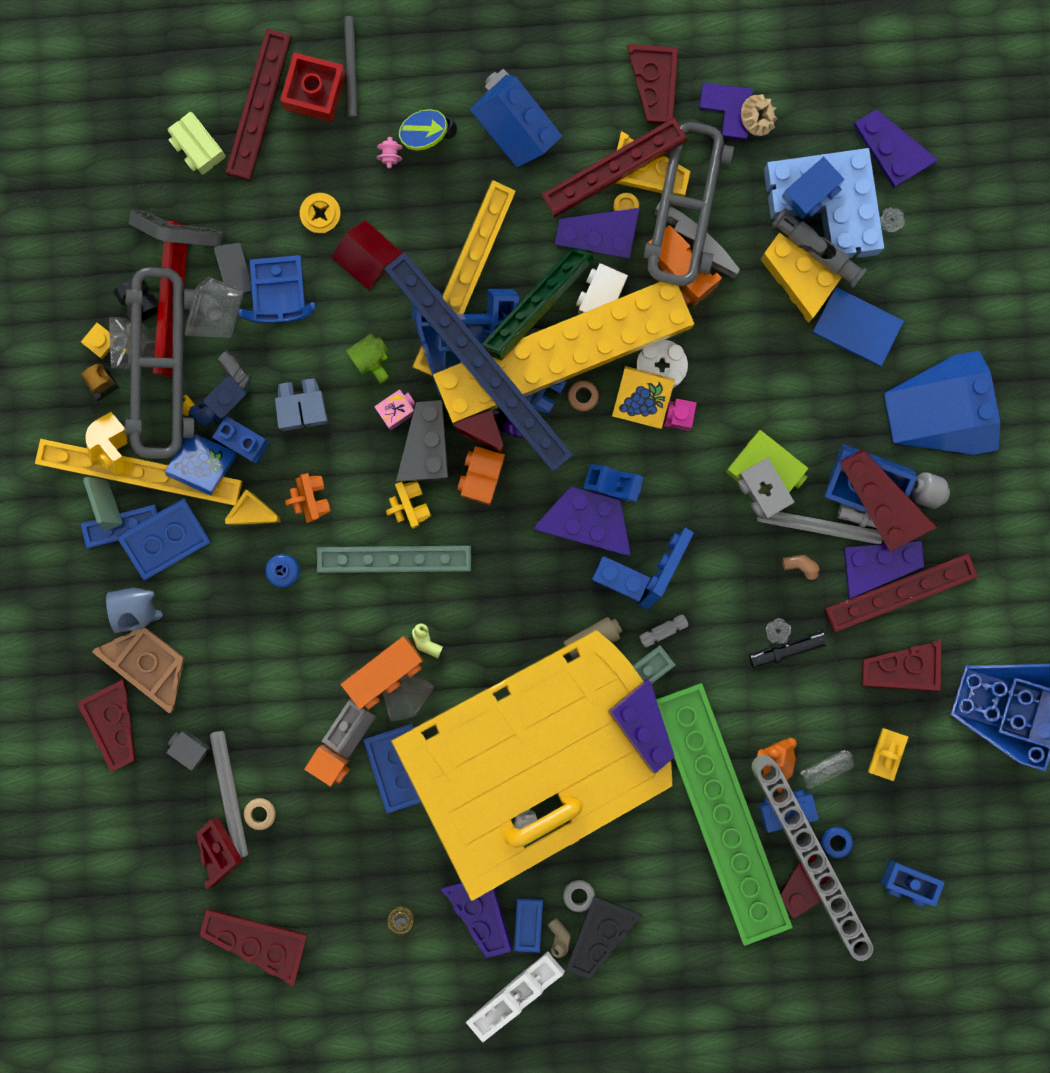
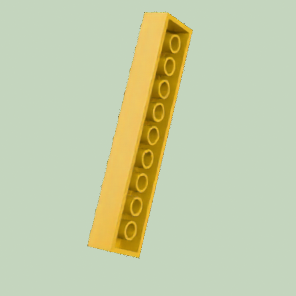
[433,282,694,426]

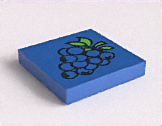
[165,434,236,496]

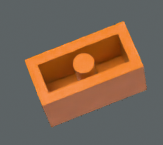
[304,744,350,787]

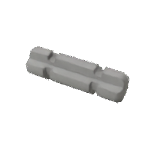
[639,615,688,647]

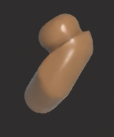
[782,555,820,580]

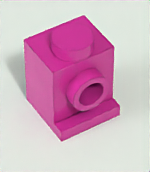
[664,399,696,431]

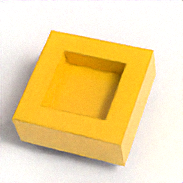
[81,323,118,359]

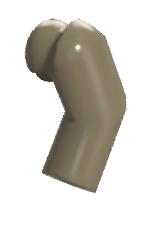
[547,917,571,958]

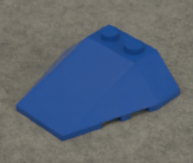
[883,351,1000,455]

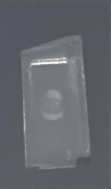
[800,750,854,789]

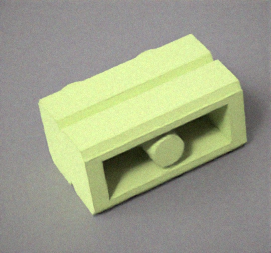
[168,112,226,175]

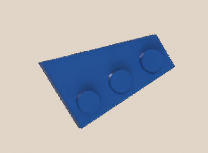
[638,528,694,610]

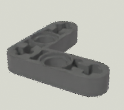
[128,210,223,246]

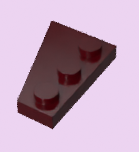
[77,679,136,772]

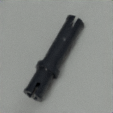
[748,630,827,669]

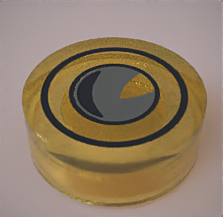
[387,907,414,934]

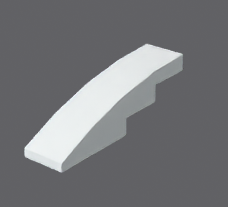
[466,952,565,1042]

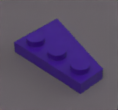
[608,679,675,773]
[441,882,512,958]

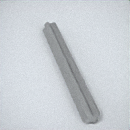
[757,512,883,544]
[210,731,248,858]

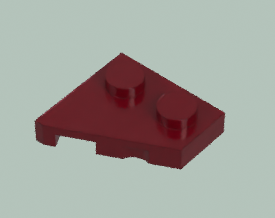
[196,817,243,889]
[780,855,829,919]

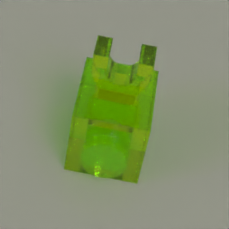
[346,334,389,384]

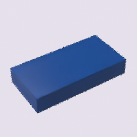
[514,897,543,953]

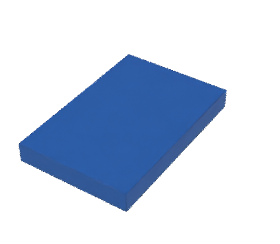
[812,287,904,367]
[117,497,211,580]
[363,723,421,813]

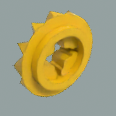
[300,193,340,234]

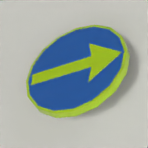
[399,109,448,151]

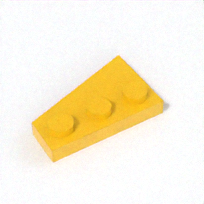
[616,131,690,197]

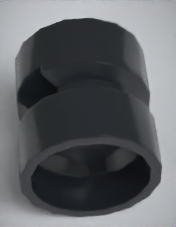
[114,277,159,322]

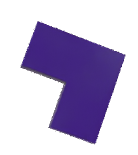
[699,83,753,140]

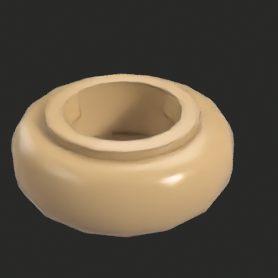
[244,798,276,830]

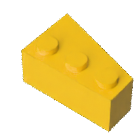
[760,233,842,323]

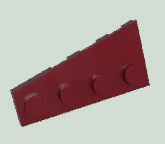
[840,449,937,552]
[199,909,308,987]

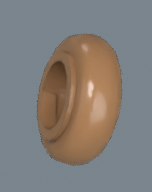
[568,380,599,411]

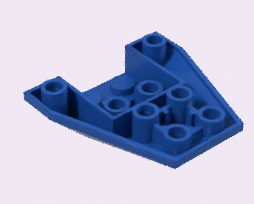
[951,664,1050,772]

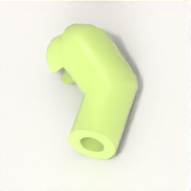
[412,624,443,658]

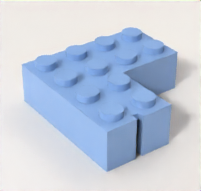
[764,148,884,259]

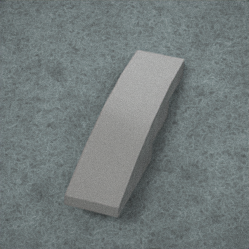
[654,202,740,279]

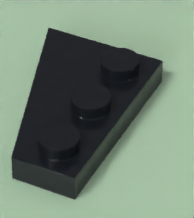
[566,896,643,979]

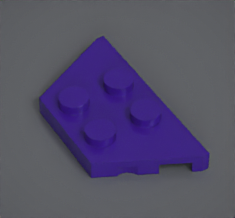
[534,487,630,556]

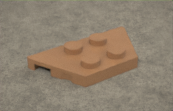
[92,627,185,714]

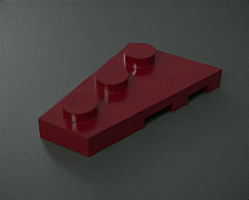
[627,44,678,124]
[861,640,942,692]

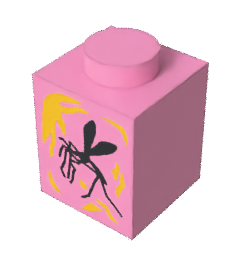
[374,390,416,431]

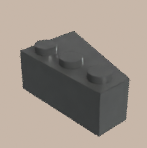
[396,400,449,483]

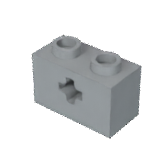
[737,458,794,520]

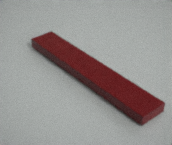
[225,28,292,181]
[541,117,688,218]
[825,553,978,633]

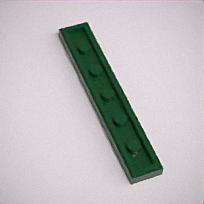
[482,248,594,360]

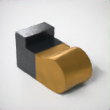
[80,364,120,401]

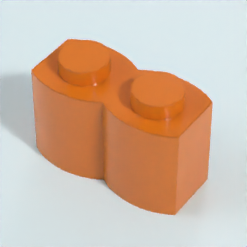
[457,446,505,505]

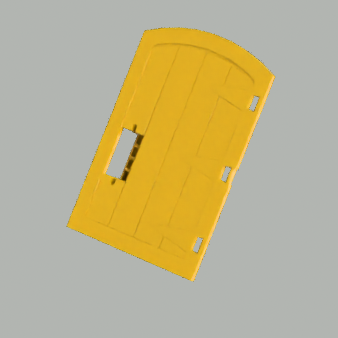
[391,630,672,901]

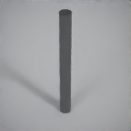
[344,16,358,118]

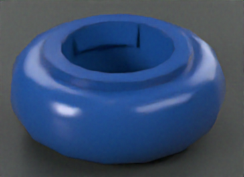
[821,827,853,859]

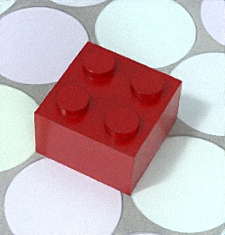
[280,52,346,123]

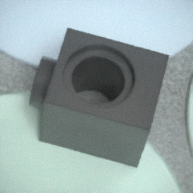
[166,730,211,771]

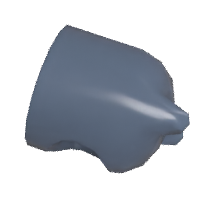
[106,587,163,633]

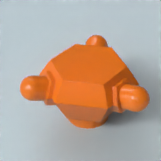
[757,738,797,794]

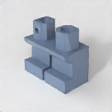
[275,378,330,431]

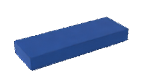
[81,504,158,549]

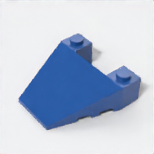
[411,289,519,397]

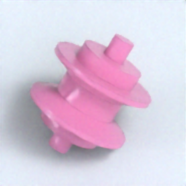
[377,137,402,168]

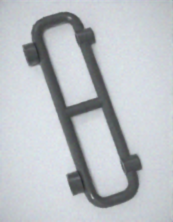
[643,122,734,286]
[124,267,195,458]

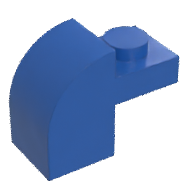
[583,464,644,502]

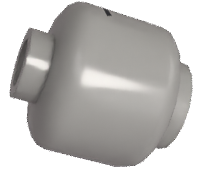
[911,472,950,509]

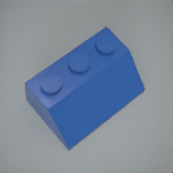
[469,75,562,167]
[824,444,917,513]

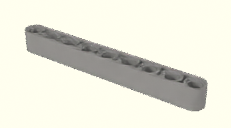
[751,755,873,961]

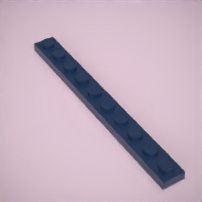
[384,252,573,473]

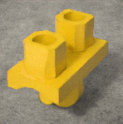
[386,481,431,529]
[868,728,908,781]

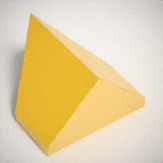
[225,490,281,525]

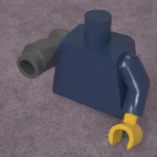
[183,350,251,425]

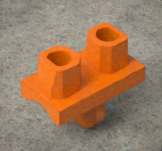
[285,473,330,523]

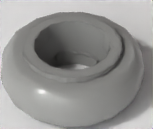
[563,880,595,912]

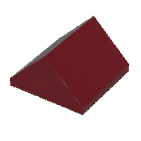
[331,220,403,292]
[454,410,504,454]

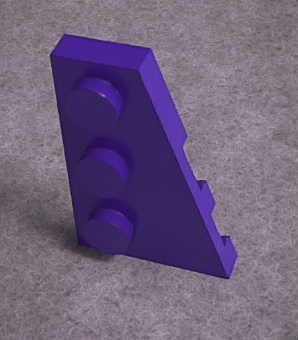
[854,109,938,189]
[555,208,639,258]
[843,541,924,599]

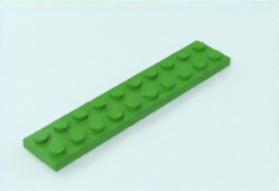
[656,683,793,946]

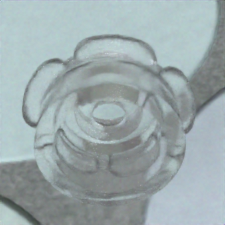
[880,207,905,232]
[766,618,791,644]

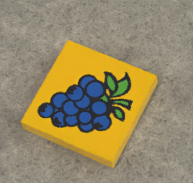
[612,366,675,429]

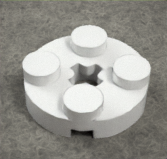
[636,340,688,388]

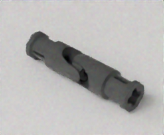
[771,208,868,288]

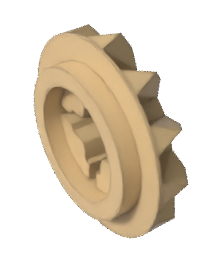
[741,94,778,136]

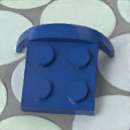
[238,255,315,324]

